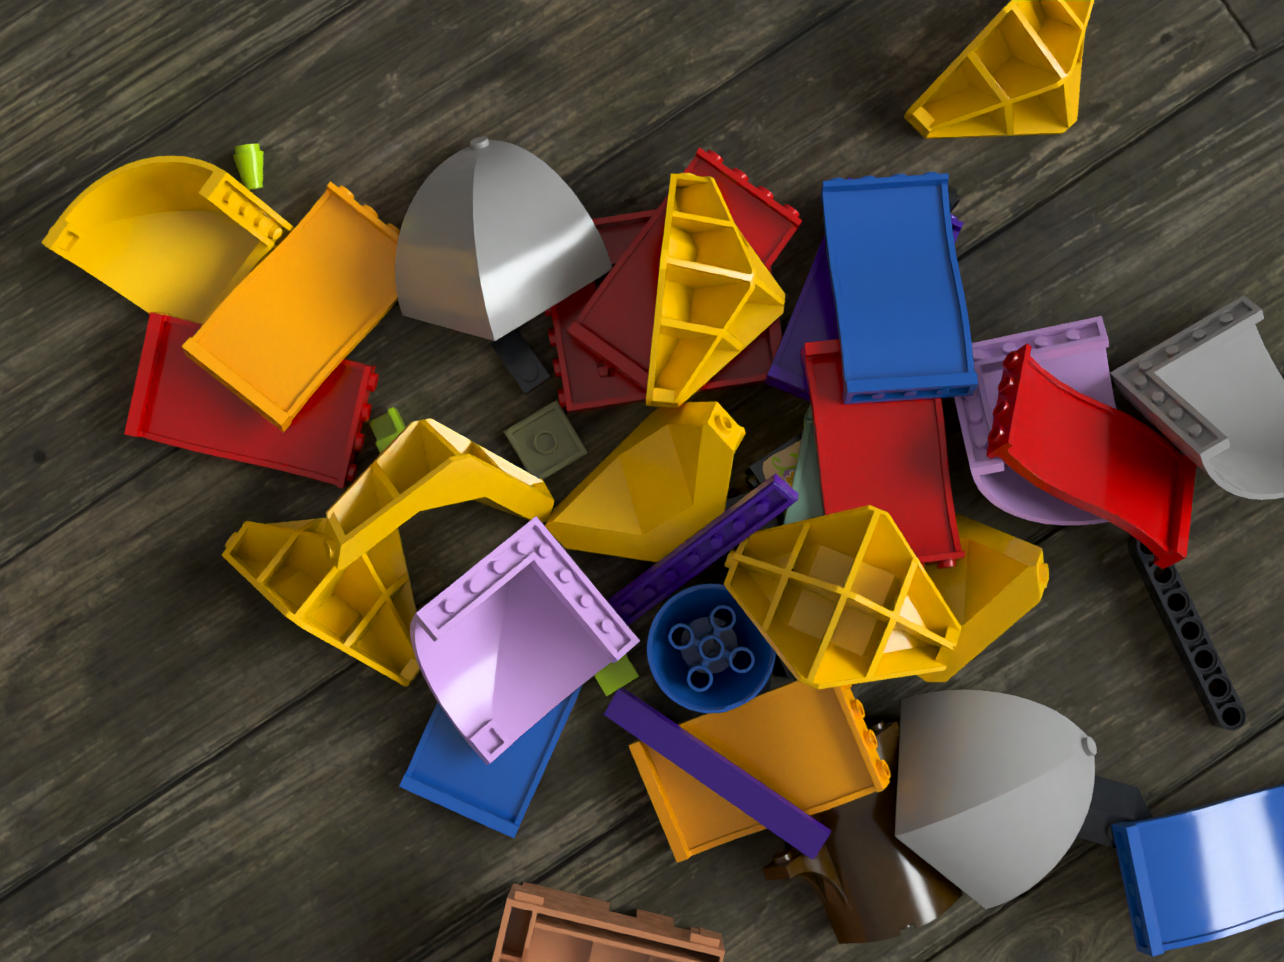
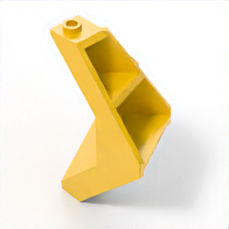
[904,0,1094,139]
[646,173,785,409]
[545,401,746,562]
[323,418,554,571]
[724,505,962,689]
[917,513,1049,682]
[222,518,420,687]

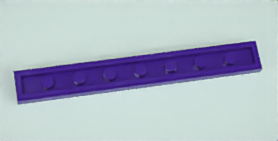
[607,474,798,626]
[604,687,831,860]

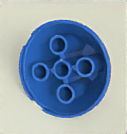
[647,584,776,713]

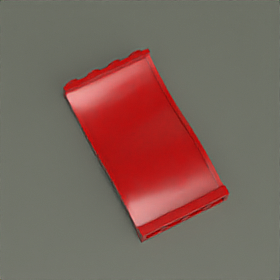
[567,148,802,391]
[124,312,379,489]
[800,339,965,569]
[986,344,1197,569]

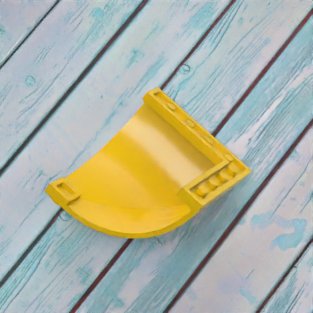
[41,156,294,324]

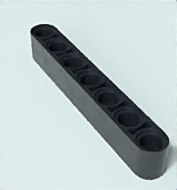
[1127,536,1247,731]

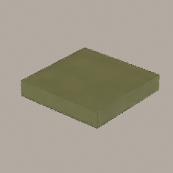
[503,400,588,480]

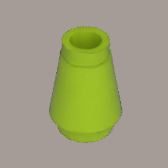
[233,144,264,190]

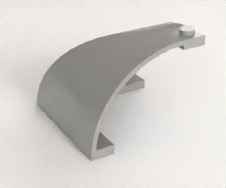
[395,136,613,341]
[1110,295,1284,500]
[895,690,1097,909]

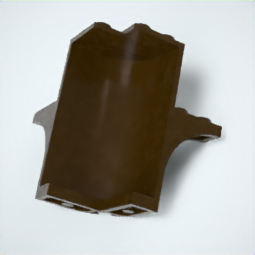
[762,720,963,944]

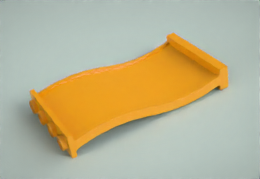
[182,181,400,433]
[629,680,891,863]

